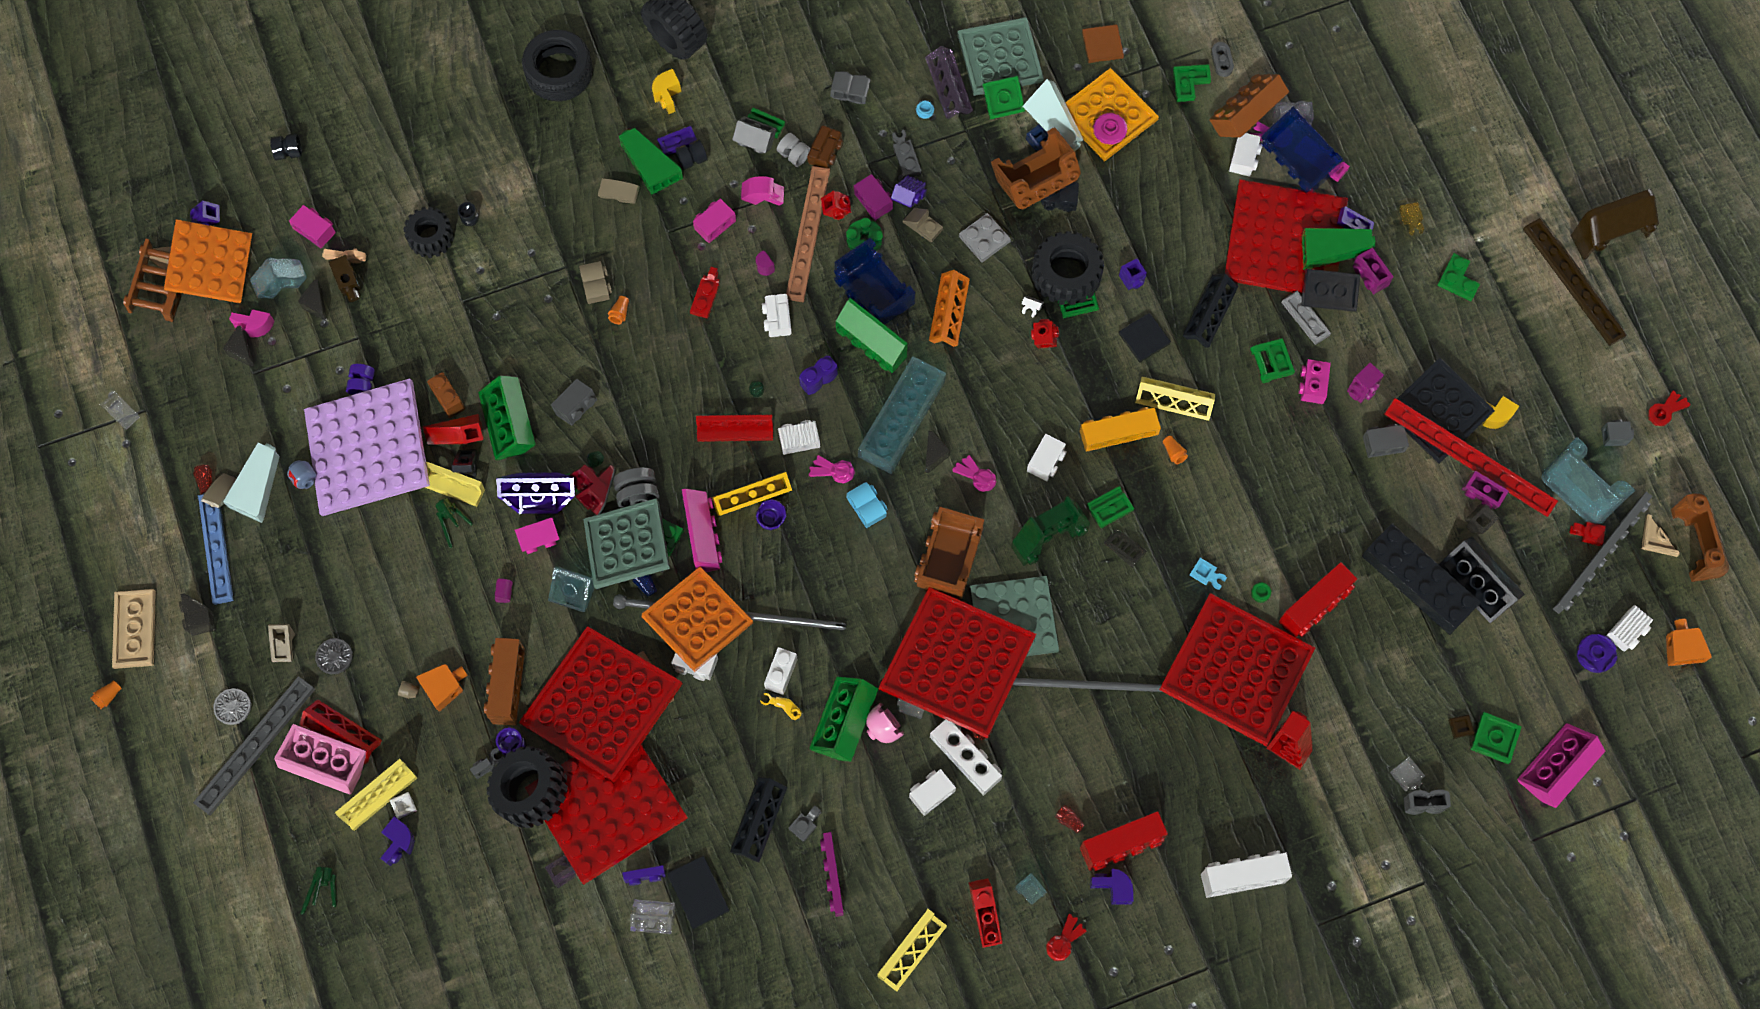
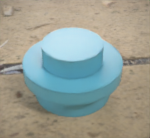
[916,101,934,119]

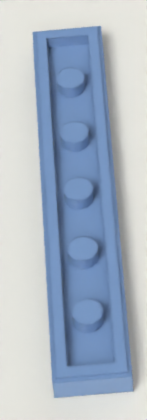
[198,494,234,605]

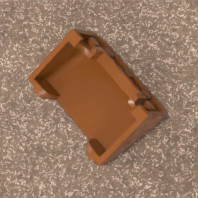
[1671,493,1729,582]

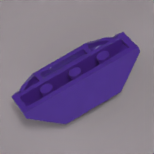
[496,472,575,514]

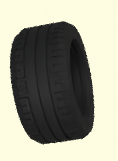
[522,30,593,101]

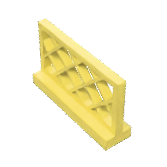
[335,759,417,831]

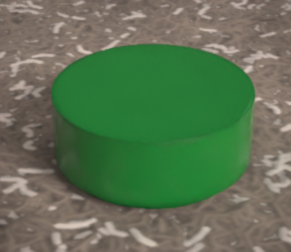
[1251,582,1271,603]

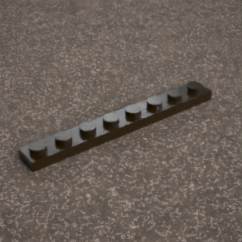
[1523,218,1627,347]

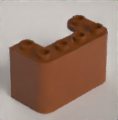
[991,127,1081,209]
[914,507,984,600]

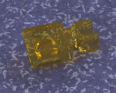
[1399,202,1424,236]

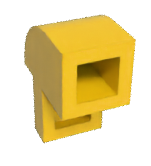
[652,69,681,114]
[1483,396,1519,429]

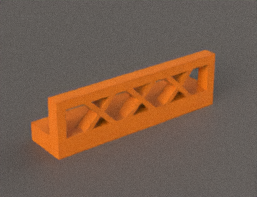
[929,270,970,347]

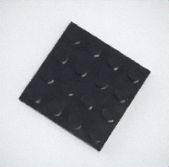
[1384,358,1495,464]

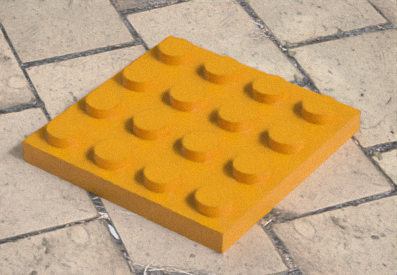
[1065,68,1159,161]

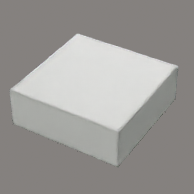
[390,792,417,819]

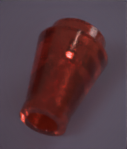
[193,465,212,494]
[1054,805,1085,834]

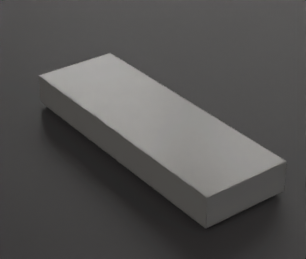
[1281,291,1331,345]

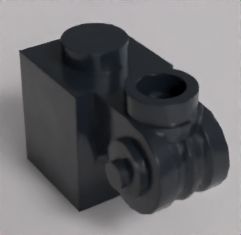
[1041,182,1079,212]

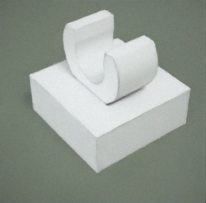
[1022,296,1043,317]

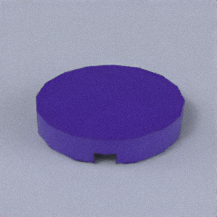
[1577,634,1617,673]

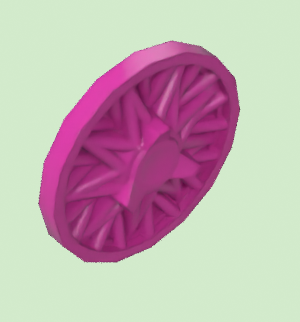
[1093,113,1127,145]

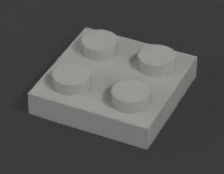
[959,213,1011,262]

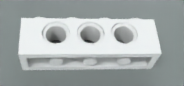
[930,720,1002,796]

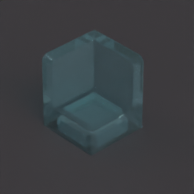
[1015,873,1047,905]

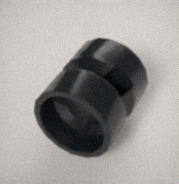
[270,133,302,161]
[675,139,708,170]

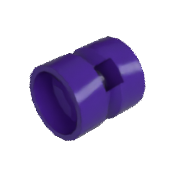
[346,364,375,395]
[496,728,526,757]

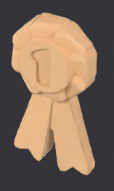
[322,248,366,263]

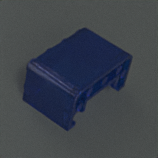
[1260,106,1345,193]
[834,238,915,325]

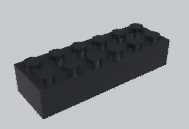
[1362,524,1481,635]

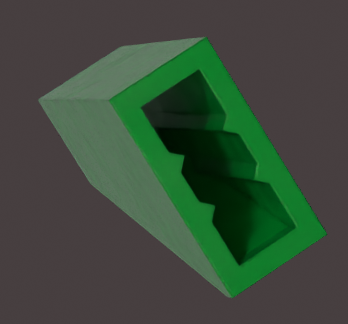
[619,128,683,195]
[1302,228,1375,270]

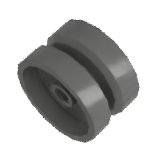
[613,468,659,508]

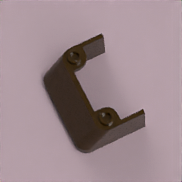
[1570,189,1659,260]

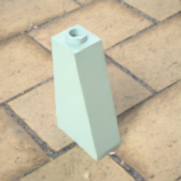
[1023,79,1083,151]
[223,443,280,523]

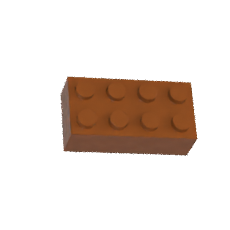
[1209,74,1289,137]
[484,638,525,726]

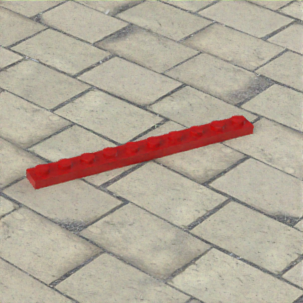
[1384,398,1558,517]

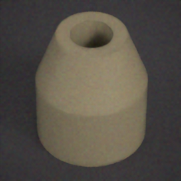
[398,681,419,699]

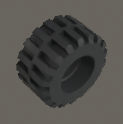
[404,207,454,258]

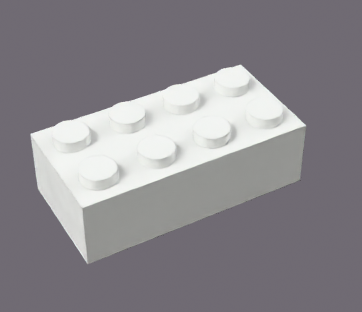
[1201,851,1292,898]

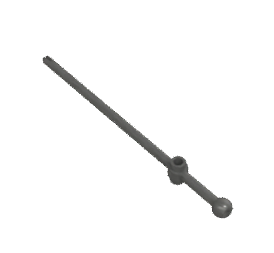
[613,594,846,630]
[1013,678,1162,692]

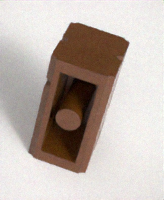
[807,126,844,168]

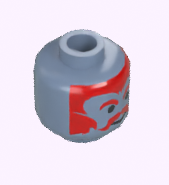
[287,460,317,489]

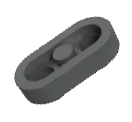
[1211,42,1234,77]

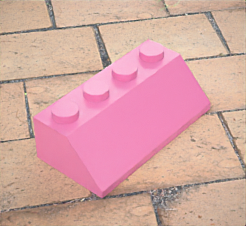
[274,724,366,795]

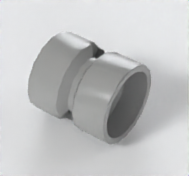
[777,133,811,167]

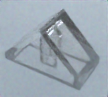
[100,392,140,430]

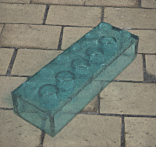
[858,356,946,474]

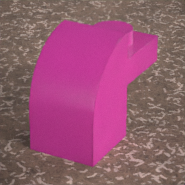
[741,176,784,205]

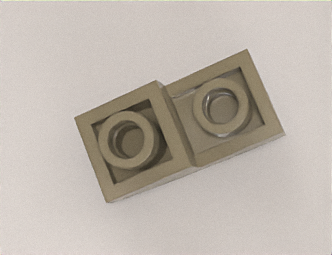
[598,178,640,204]
[201,473,237,508]

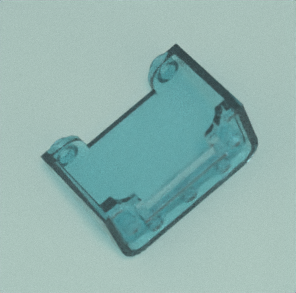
[1542,437,1635,525]

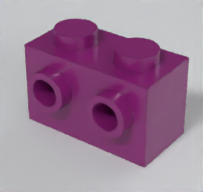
[854,174,893,220]
[1353,248,1393,295]
[1347,363,1384,403]
[1461,471,1509,510]

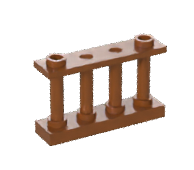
[124,239,182,322]

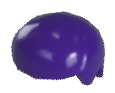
[756,499,786,531]

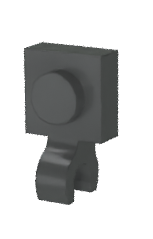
[470,748,504,779]
[788,806,822,842]

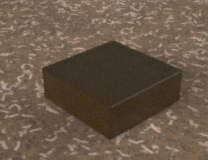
[1448,715,1475,739]

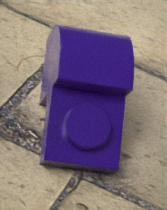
[380,817,415,866]
[1090,869,1134,905]

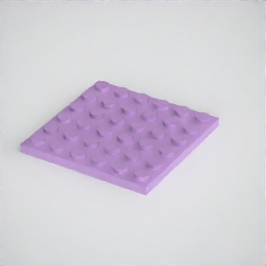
[304,379,430,516]

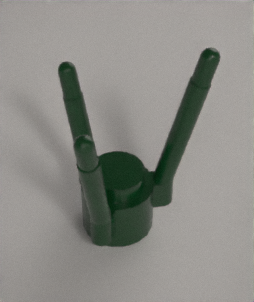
[435,498,473,548]
[301,867,336,915]

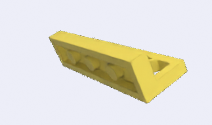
[1135,377,1215,421]
[425,461,485,507]
[877,909,947,992]

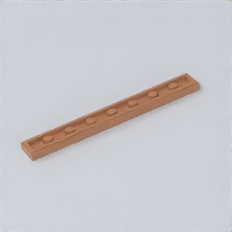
[786,166,830,302]

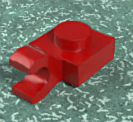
[1569,522,1606,546]

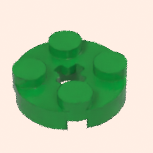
[846,218,883,255]

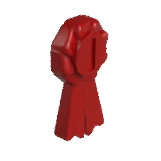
[1648,390,1691,426]
[1046,914,1086,961]

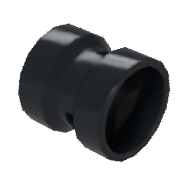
[458,202,479,226]

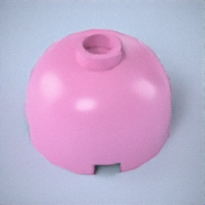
[867,703,904,743]

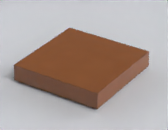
[1082,25,1124,63]

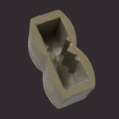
[579,261,612,304]

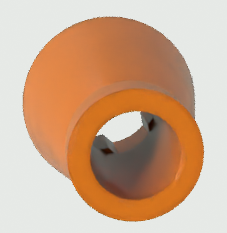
[608,296,629,324]
[1162,436,1188,464]
[90,680,122,709]

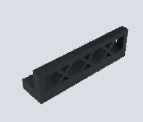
[1183,274,1239,348]
[730,777,787,862]

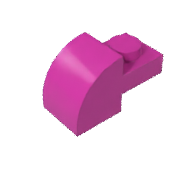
[230,310,274,337]

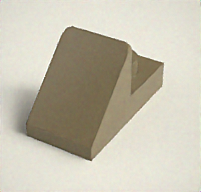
[903,208,943,243]
[268,624,295,662]

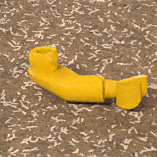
[760,693,801,720]

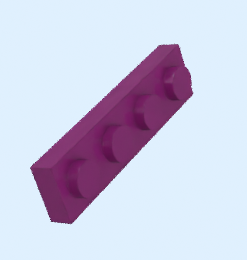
[820,832,844,917]

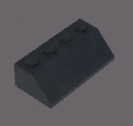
[1438,536,1525,623]

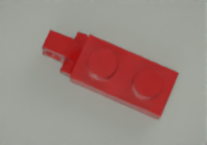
[690,267,720,319]

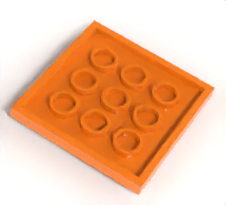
[164,220,252,303]
[641,567,753,672]

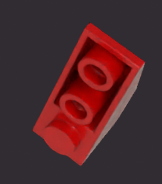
[422,414,484,445]
[968,878,1003,948]

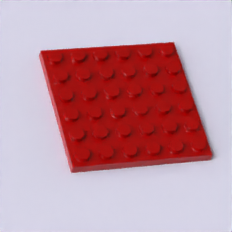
[1224,179,1348,294]
[879,587,1036,738]
[1159,593,1315,746]
[519,626,682,783]
[525,745,688,885]

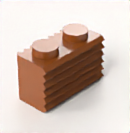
[427,372,465,418]

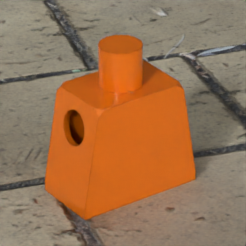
[1666,619,1712,666]
[416,664,468,712]

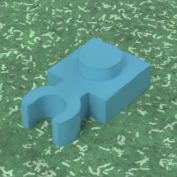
[1190,558,1227,590]

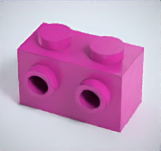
[693,198,736,243]
[289,205,336,248]
[1298,359,1331,404]
[514,518,560,554]

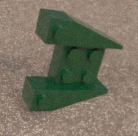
[1011,496,1090,566]

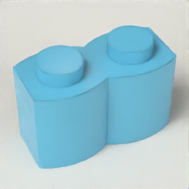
[846,482,888,528]

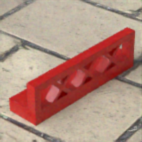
[696,415,773,442]
[299,700,382,766]

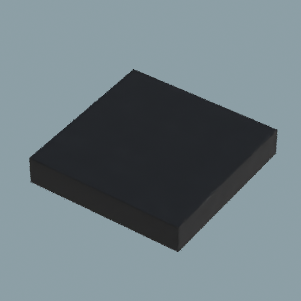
[1118,313,1171,363]

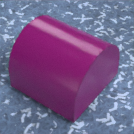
[756,250,775,276]
[495,578,513,603]

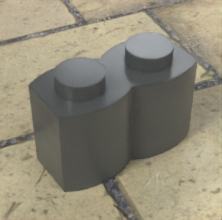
[831,71,870,104]
[1403,790,1451,815]

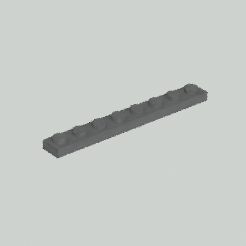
[1553,492,1652,614]
[193,676,315,816]

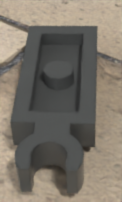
[892,130,921,178]

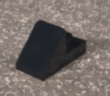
[452,449,477,478]

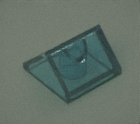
[548,566,595,612]

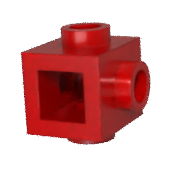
[821,191,851,220]
[1031,319,1059,349]

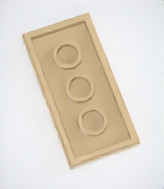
[112,589,156,669]

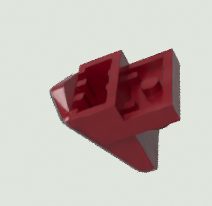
[569,464,615,515]

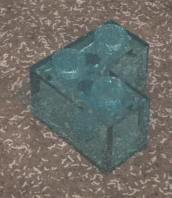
[250,258,307,298]

